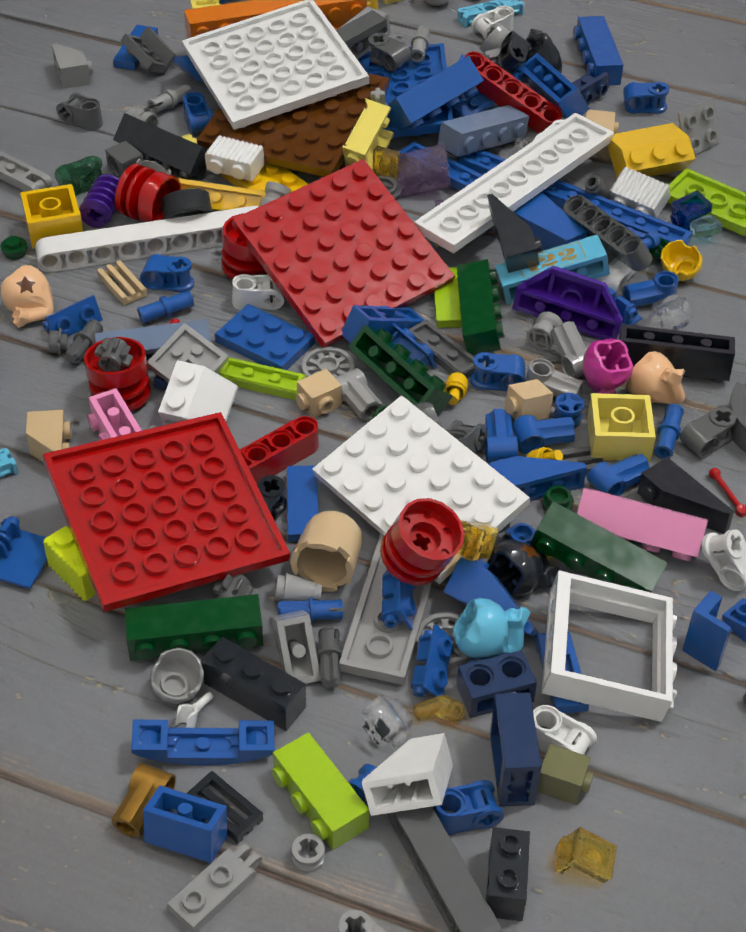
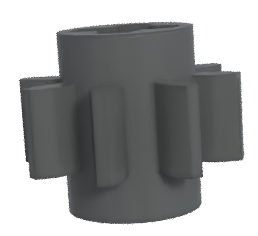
[94,337,133,372]
[213,574,254,599]

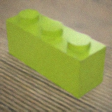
[271,732,369,850]

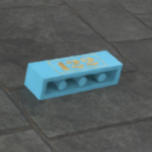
[495,234,610,305]

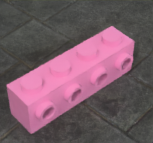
[87,388,142,440]
[577,488,708,561]

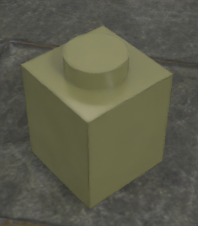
[537,744,594,805]

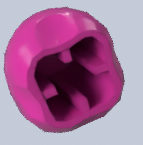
[582,338,633,394]

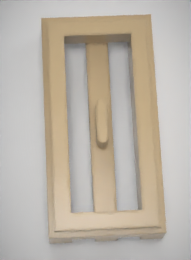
[97,260,147,306]

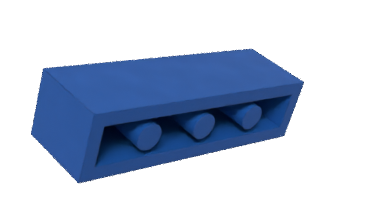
[573,16,624,85]
[519,53,590,119]

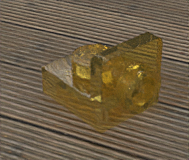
[372,145,404,180]
[457,520,499,561]
[555,827,617,883]

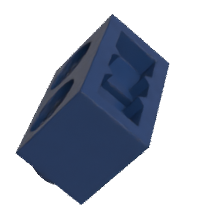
[456,650,537,718]

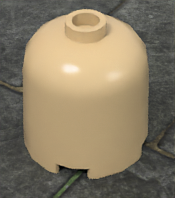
[290,511,363,592]

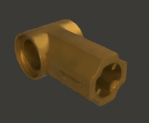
[111,762,176,838]

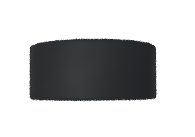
[161,188,212,219]

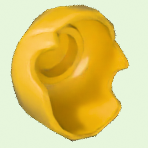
[660,240,703,281]

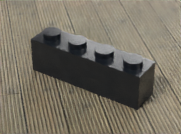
[113,113,208,180]
[619,324,735,381]

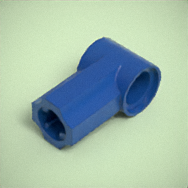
[623,271,679,307]
[485,409,518,463]
[512,415,575,454]
[587,454,650,496]

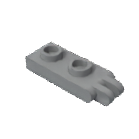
[167,843,262,932]

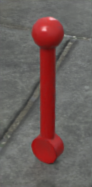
[709,468,746,517]

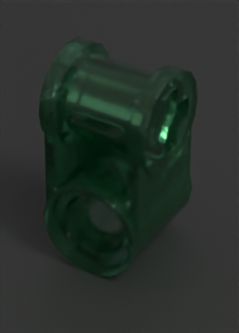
[54,156,103,196]

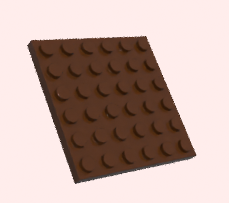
[197,73,390,177]

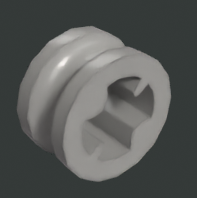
[292,833,325,873]

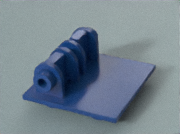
[0,516,47,589]

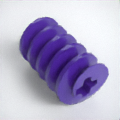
[79,174,119,228]

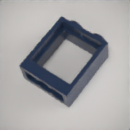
[490,692,542,807]

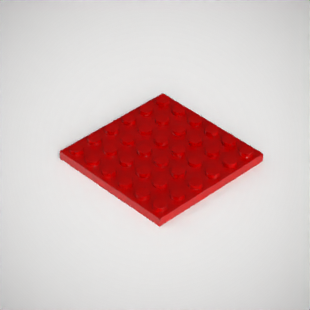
[232,159,455,348]
[43,412,291,612]

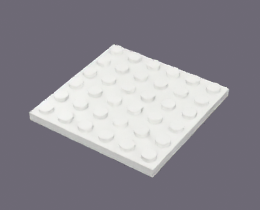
[182,0,369,130]

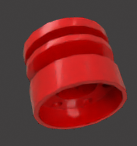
[115,163,181,222]
[221,213,268,279]
[84,337,151,411]
[380,498,465,585]

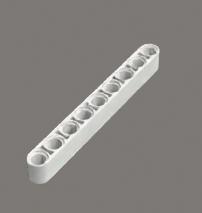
[35,206,258,272]

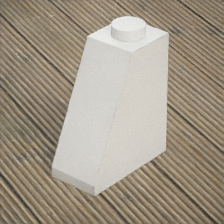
[362,733,453,816]

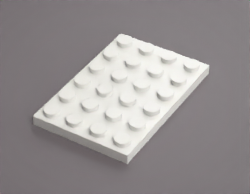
[312,395,530,584]

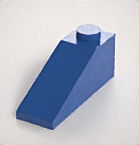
[341,305,424,345]
[488,456,587,501]
[444,556,539,637]

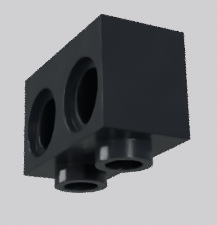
[486,827,530,921]

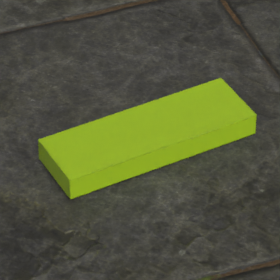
[434,267,462,328]
[218,357,306,400]

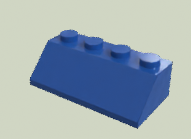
[387,56,484,131]

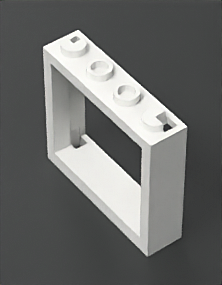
[542,570,677,722]

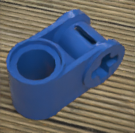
[623,82,670,114]
[183,92,213,135]
[140,254,194,293]
[470,352,526,391]
[433,780,504,835]

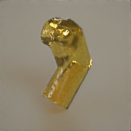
[413,695,466,722]

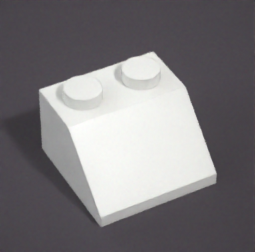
[158,360,238,423]

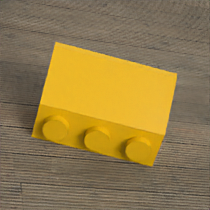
[607,123,696,178]

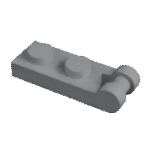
[0,151,53,191]

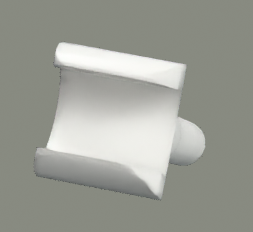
[175,692,213,728]

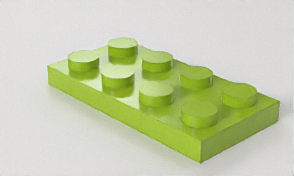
[667,168,746,237]

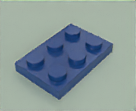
[215,304,315,370]

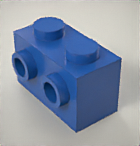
[143,786,227,863]

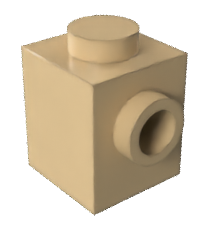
[295,369,342,418]
[505,379,554,420]

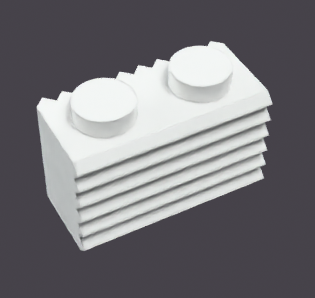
[205,135,265,182]
[609,167,671,218]

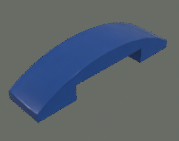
[131,719,275,766]

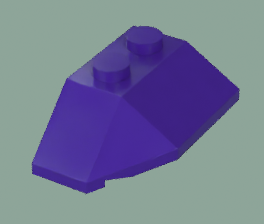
[512,266,623,340]

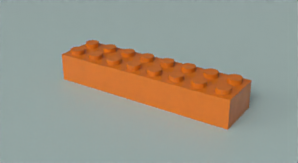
[184,0,367,39]

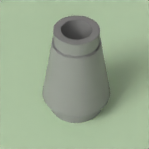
[274,573,322,601]

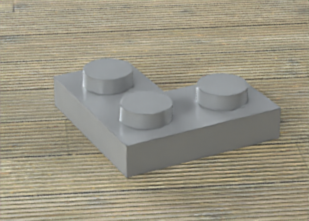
[147,323,229,383]

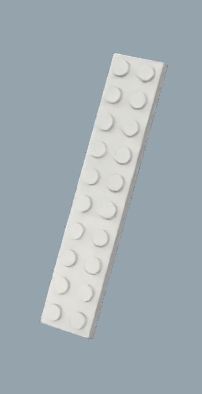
[414,113,614,254]

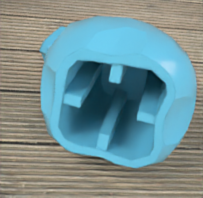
[453,598,531,659]

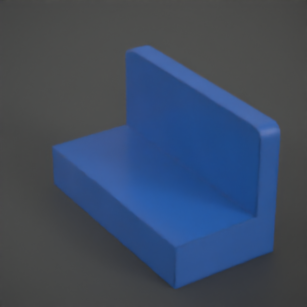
[682,590,731,671]

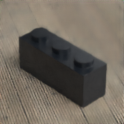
[201,637,306,731]

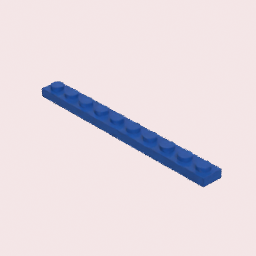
[458,150,693,245]

